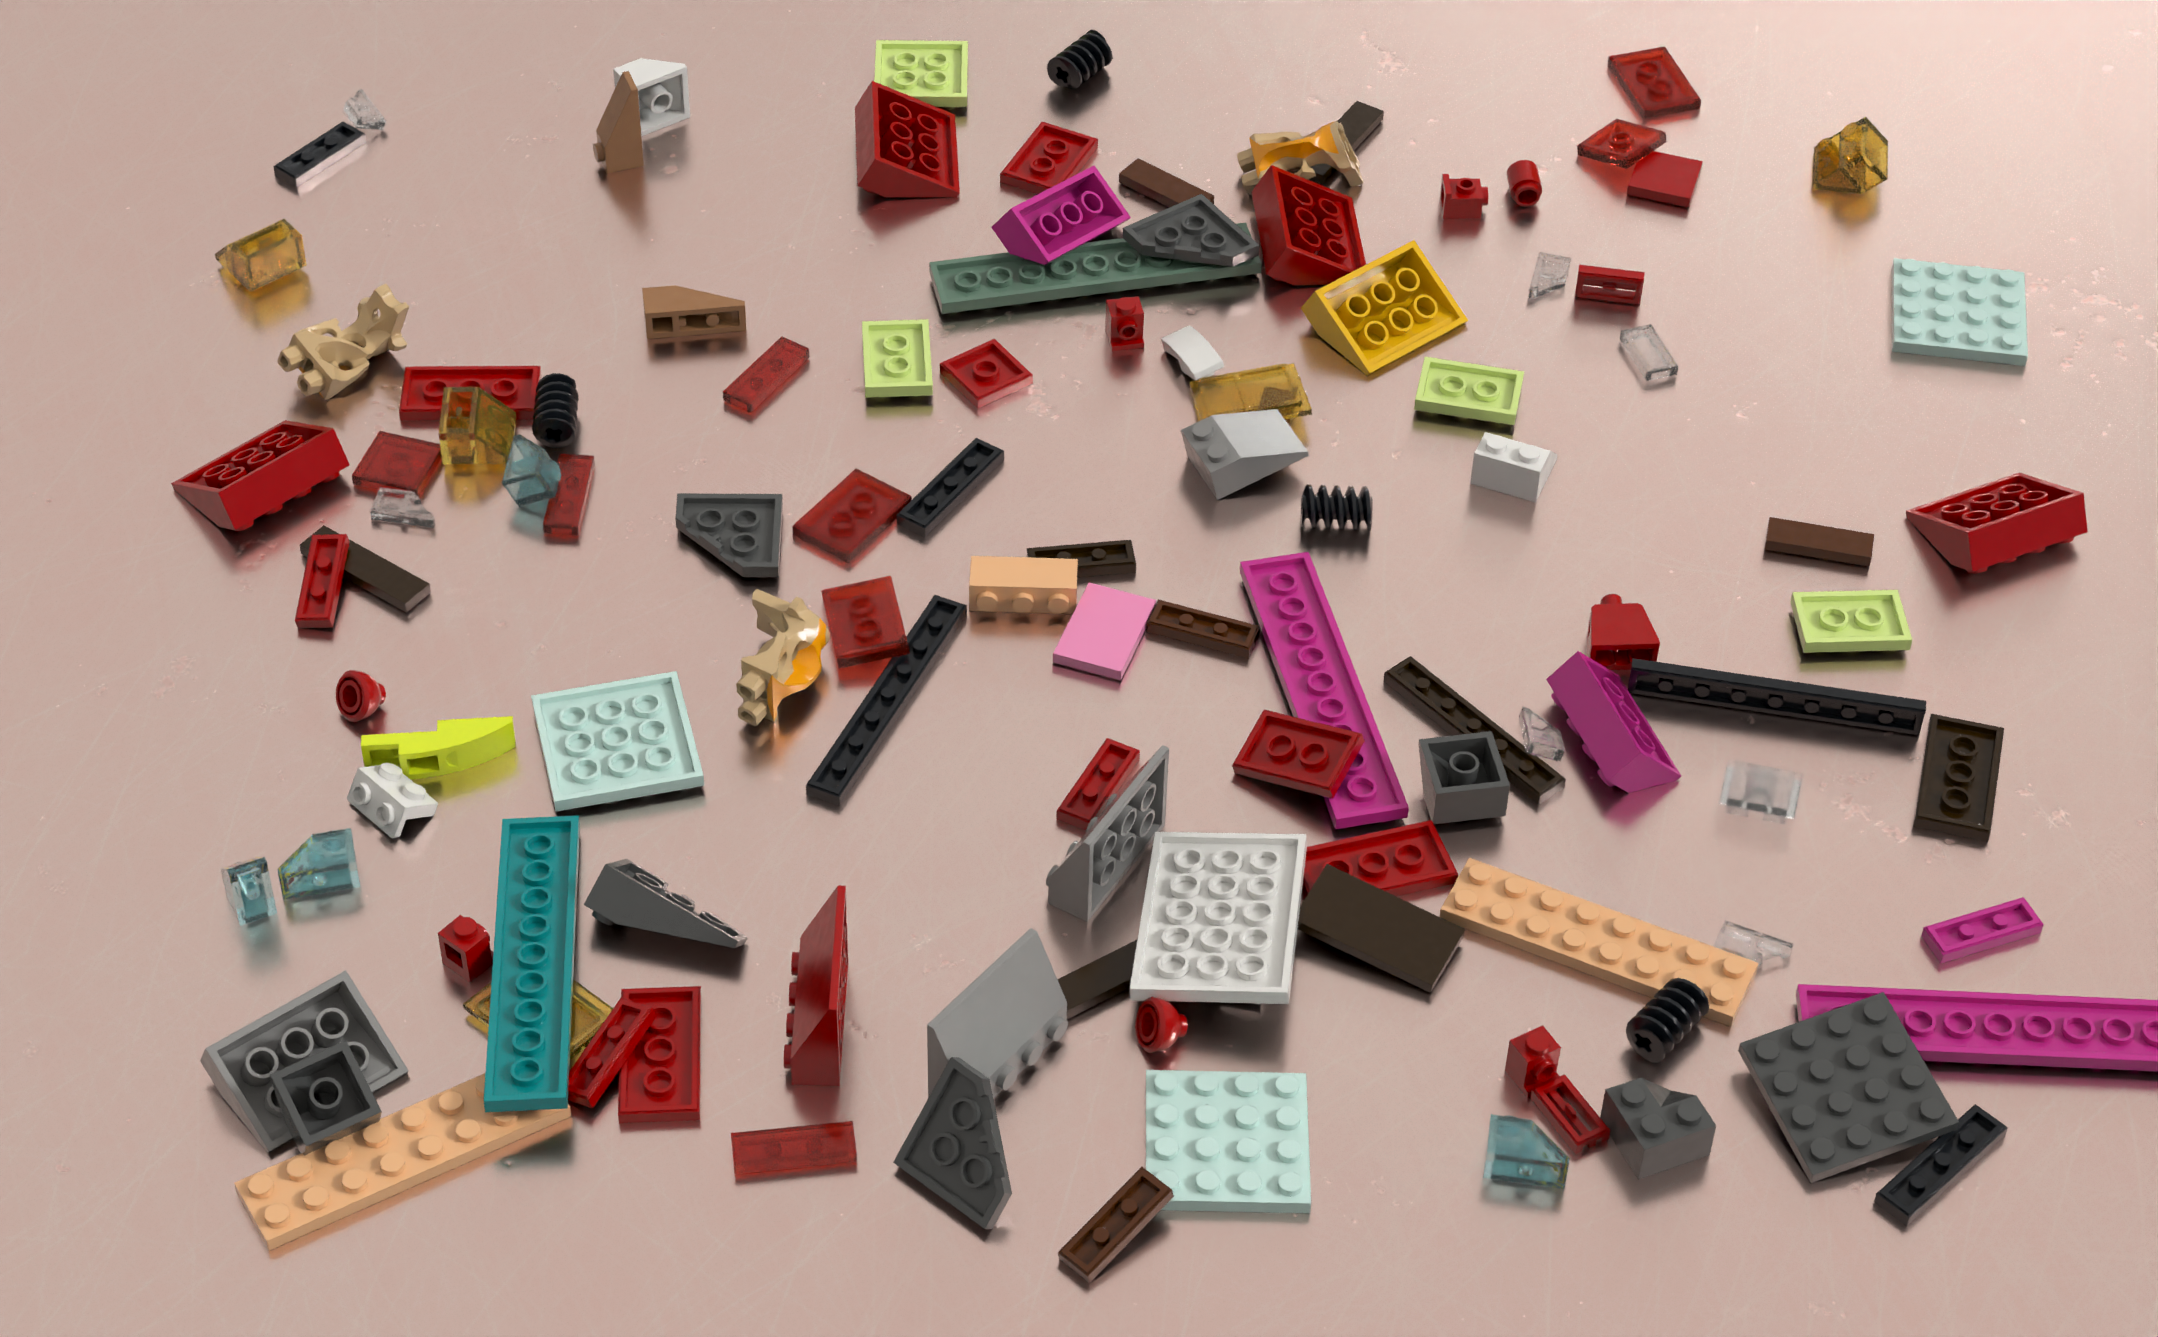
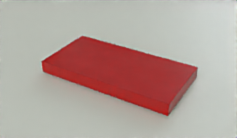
[399,366,541,421]
[1302,820,1458,897]
[618,986,701,1123]

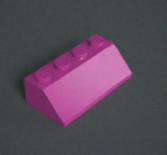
[991,165,1131,265]
[1546,651,1681,793]

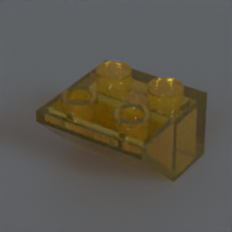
[1813,117,1888,194]
[215,219,307,292]
[438,387,517,464]

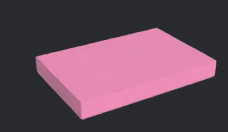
[1053,582,1156,680]

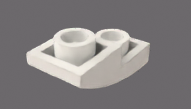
[1161,325,1225,381]

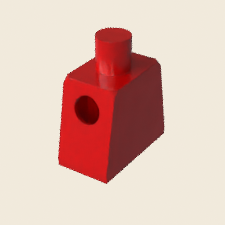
[1587,594,1660,670]

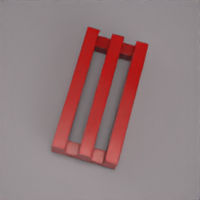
[1575,265,1645,305]
[1530,1074,1611,1155]

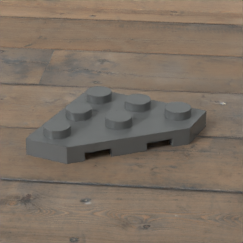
[1123,194,1260,267]
[675,493,783,577]
[893,1057,1012,1229]

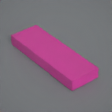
[1921,897,2044,964]

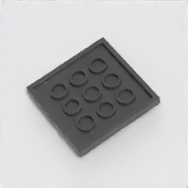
[1738,992,1959,1183]

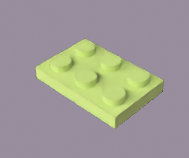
[862,319,933,398]
[1414,357,1524,425]
[1790,590,1912,653]

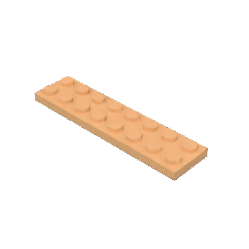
[1440,858,1759,1027]
[234,1073,571,1251]

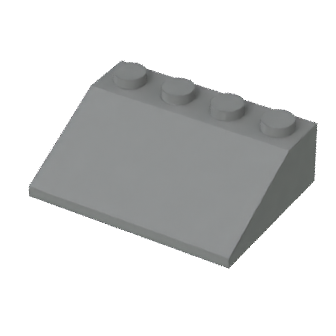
[1046,745,1169,922]
[927,928,1068,1098]
[200,970,409,1153]

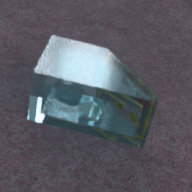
[502,434,561,507]
[277,828,361,900]
[221,856,277,926]
[1483,1114,1570,1189]

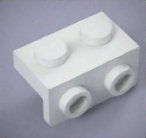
[347,763,438,838]

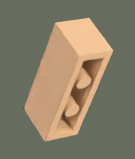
[969,556,1078,614]

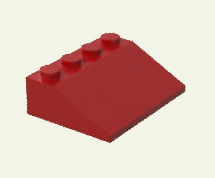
[855,81,960,197]
[1251,165,1366,285]
[171,420,350,532]
[1906,472,2088,574]
[784,885,849,1086]

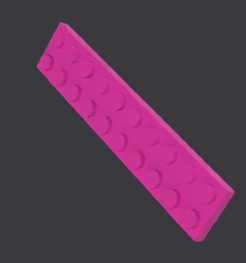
[1240,552,1409,829]
[1796,984,2158,1071]

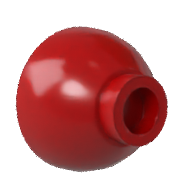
[336,670,386,722]
[1135,997,1188,1053]

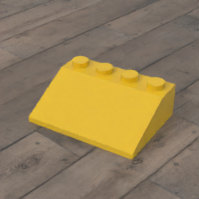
[1301,240,1468,376]

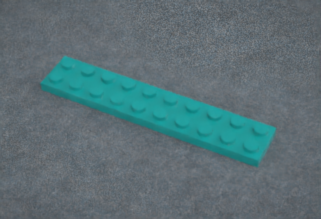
[484,815,580,1113]

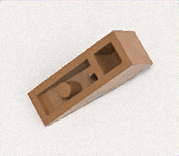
[593,71,644,174]
[642,285,747,339]

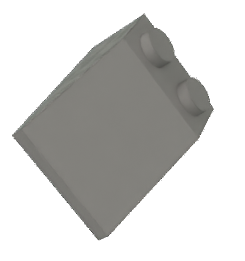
[1181,409,1309,500]

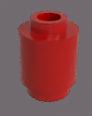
[1507,160,1542,207]

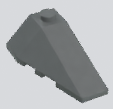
[584,859,748,948]

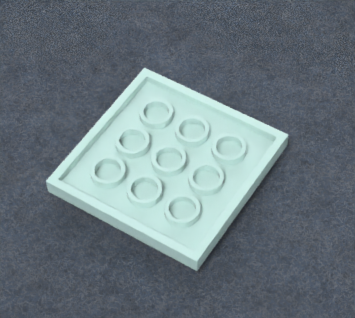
[1892,258,2028,366]
[531,671,704,812]
[1146,1070,1311,1213]

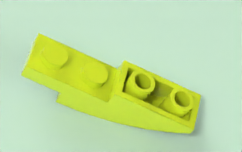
[361,716,516,780]

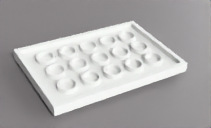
[1130,832,1307,1004]

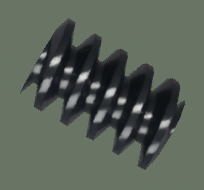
[1047,29,1113,89]
[532,373,579,448]
[1300,484,1373,531]
[1626,978,1709,1063]

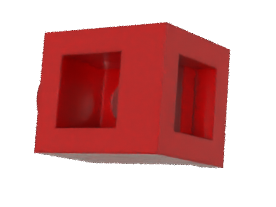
[1440,174,1488,219]
[1105,296,1144,352]
[438,915,493,982]
[1505,1025,1561,1098]

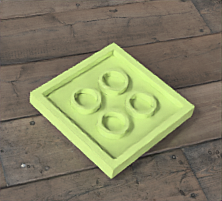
[874,40,968,108]

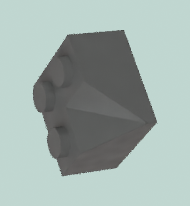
[1418,731,1510,824]
[270,1040,382,1155]
[1600,1078,1716,1180]

